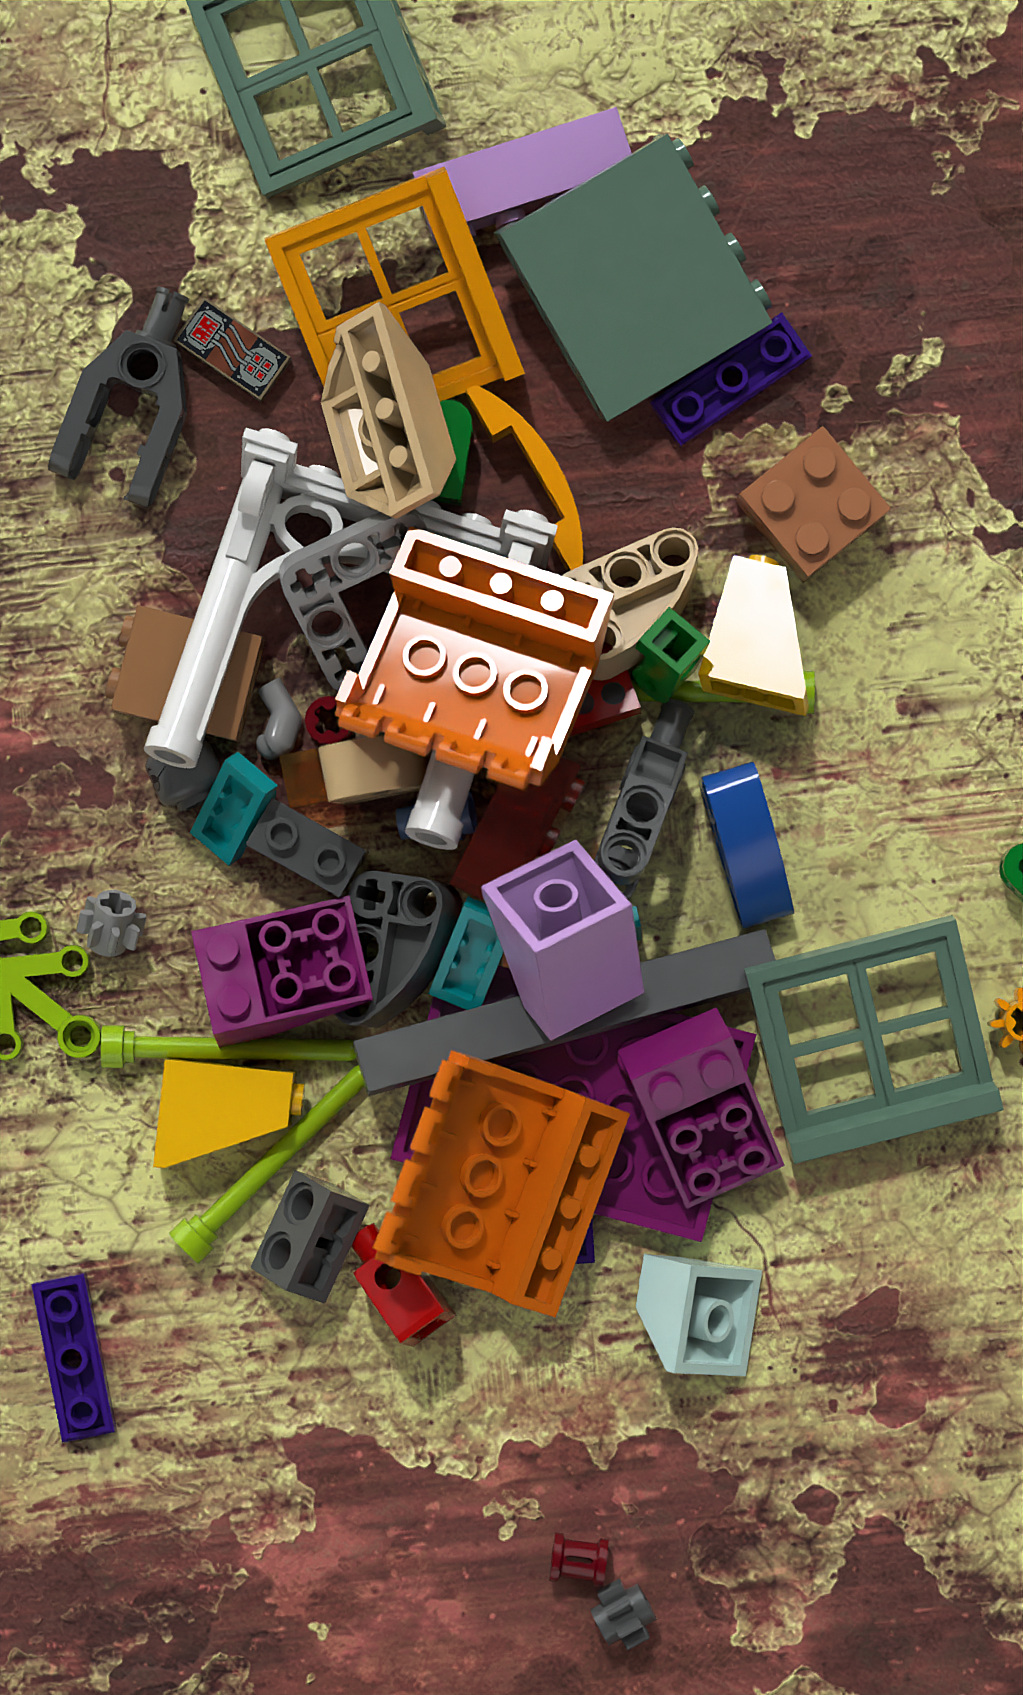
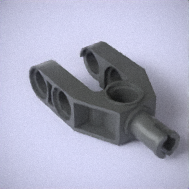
[48,286,189,508]
[594,699,694,901]

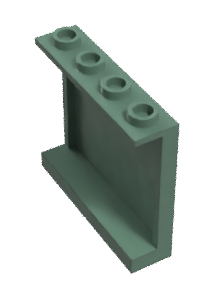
[494,134,773,422]

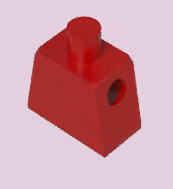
[351,1223,457,1347]

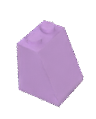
[481,839,644,1041]

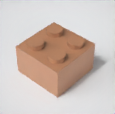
[736,426,891,583]

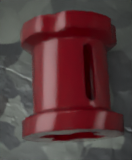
[304,696,354,746]
[549,1532,609,1588]

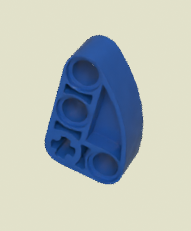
[699,762,794,929]

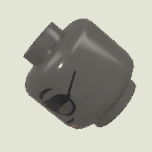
[145,737,221,813]

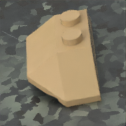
[321,302,456,519]

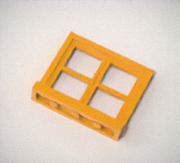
[264,166,525,402]

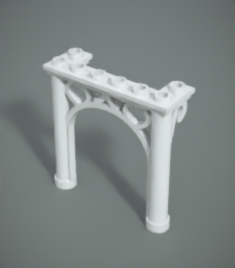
[144,428,558,850]

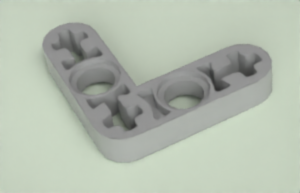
[278,509,427,691]

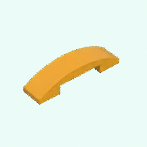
[466,384,583,572]

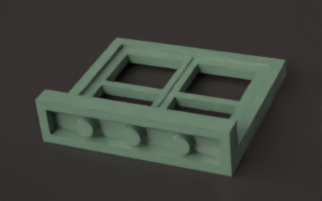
[186,0,447,198]
[744,915,1004,1164]

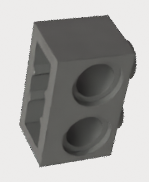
[245,798,369,898]
[250,1170,370,1304]

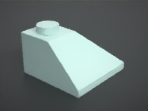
[636,1254,762,1376]

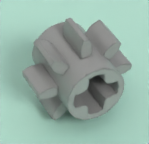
[76,890,147,957]

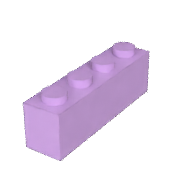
[413,107,631,244]

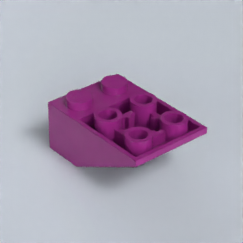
[191,895,373,1048]
[617,1007,785,1209]

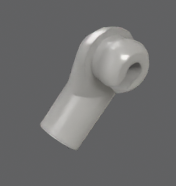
[256,678,302,760]

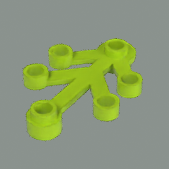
[0,912,102,1060]

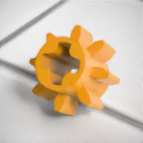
[987,987,1023,1054]

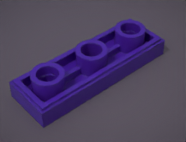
[650,312,812,448]
[31,1272,117,1443]

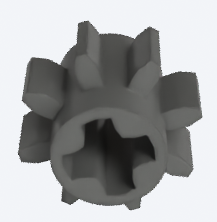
[590,1578,657,1650]

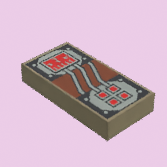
[173,297,292,403]

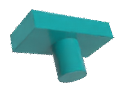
[190,752,278,866]
[428,896,503,1010]

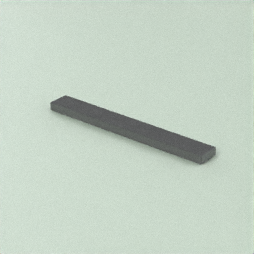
[353,929,776,1097]

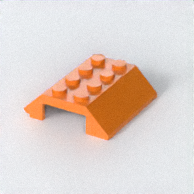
[335,526,614,790]
[373,1050,630,1318]

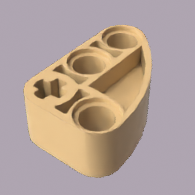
[562,527,698,680]
[318,735,433,805]

